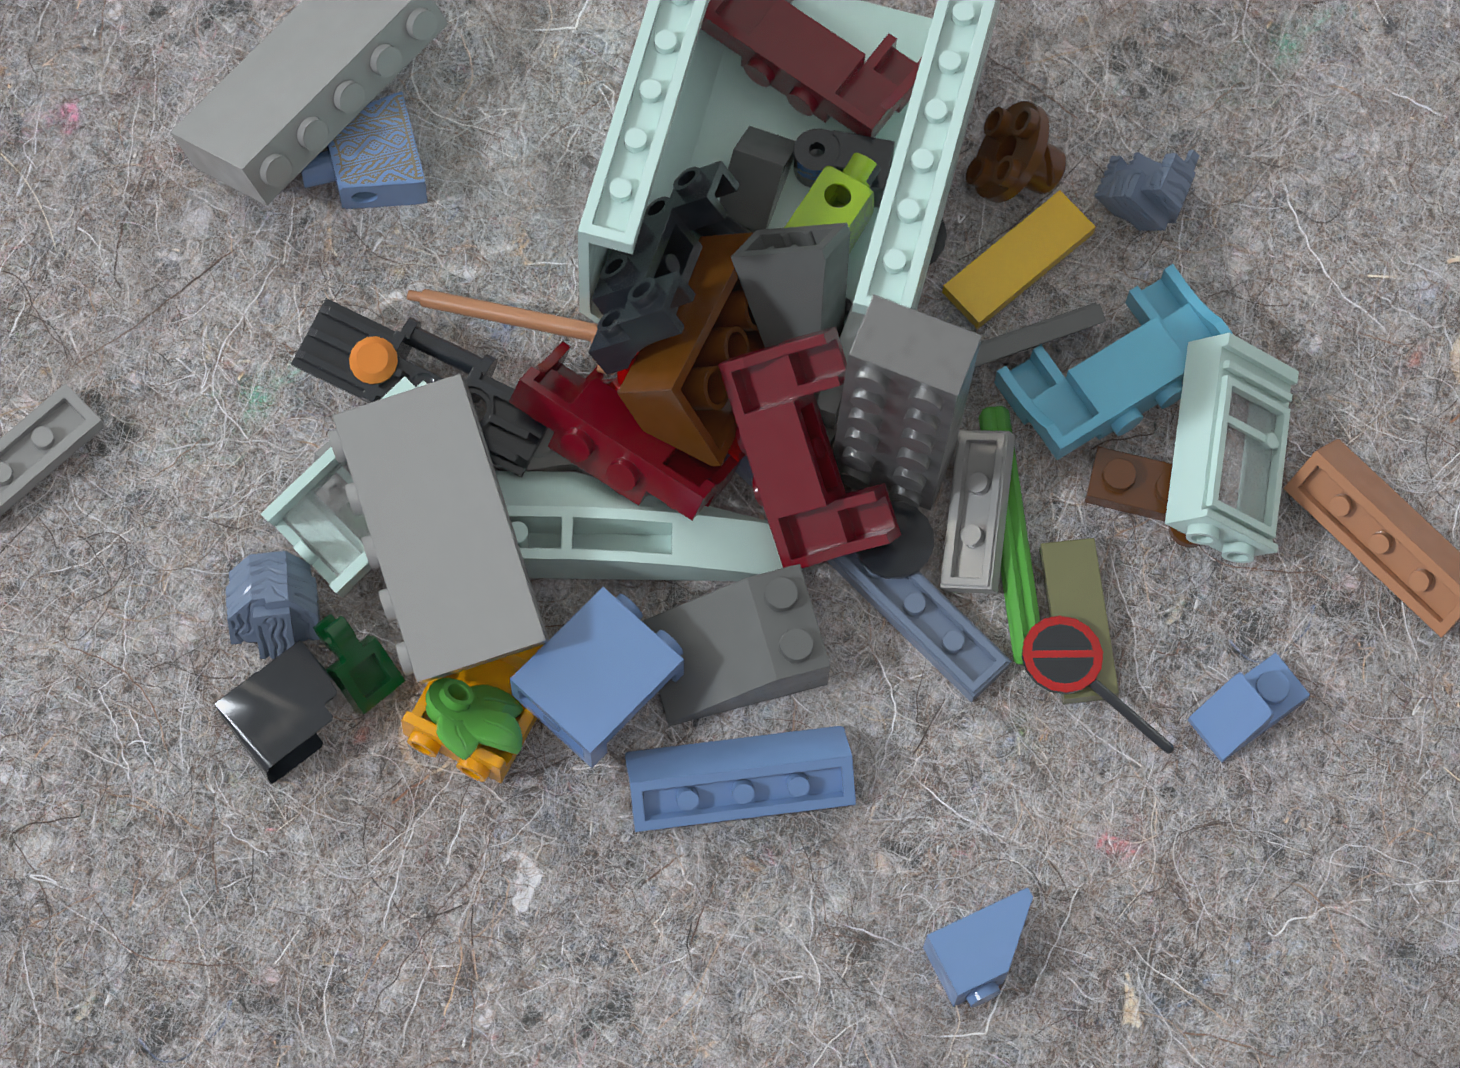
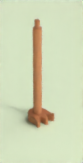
[407,289,614,375]

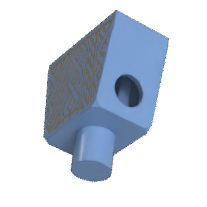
[301,92,428,209]

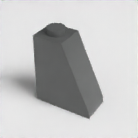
[731,223,850,348]

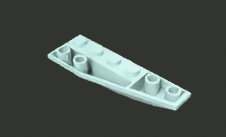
[495,471,783,581]

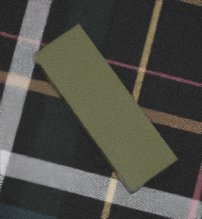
[1039,538,1119,704]

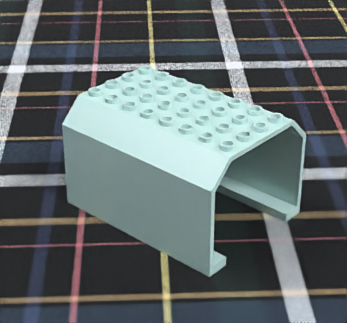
[578,0,1001,395]

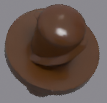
[966,101,1066,203]

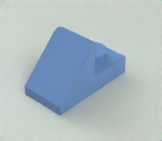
[1188,652,1310,763]

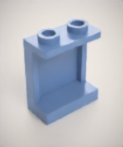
[510,587,684,768]

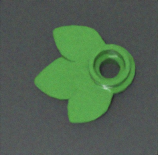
[426,678,523,760]

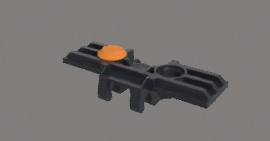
[291,298,548,477]

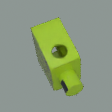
[784,153,881,254]

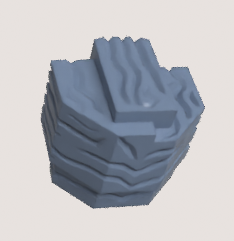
[1094,150,1200,231]
[226,551,320,659]

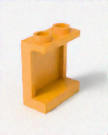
[401,645,543,783]

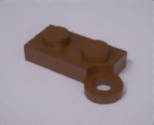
[1084,446,1200,548]

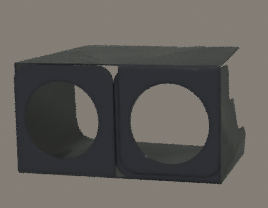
[215,640,337,784]

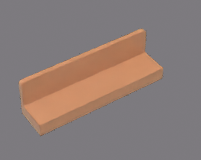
[1283,439,1460,638]

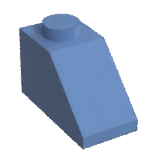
[923,887,1033,1007]

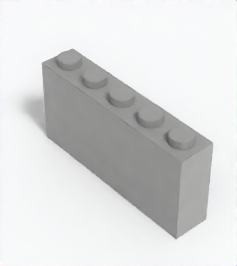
[170,0,448,205]
[328,374,549,684]

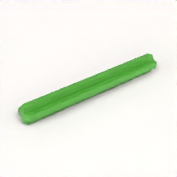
[978,406,1040,665]

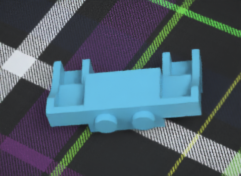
[994,264,1234,460]

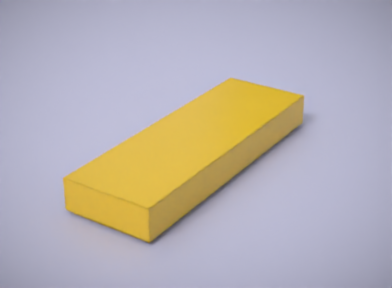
[942,190,1096,330]

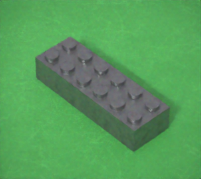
[833,295,982,511]

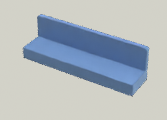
[625,726,856,832]

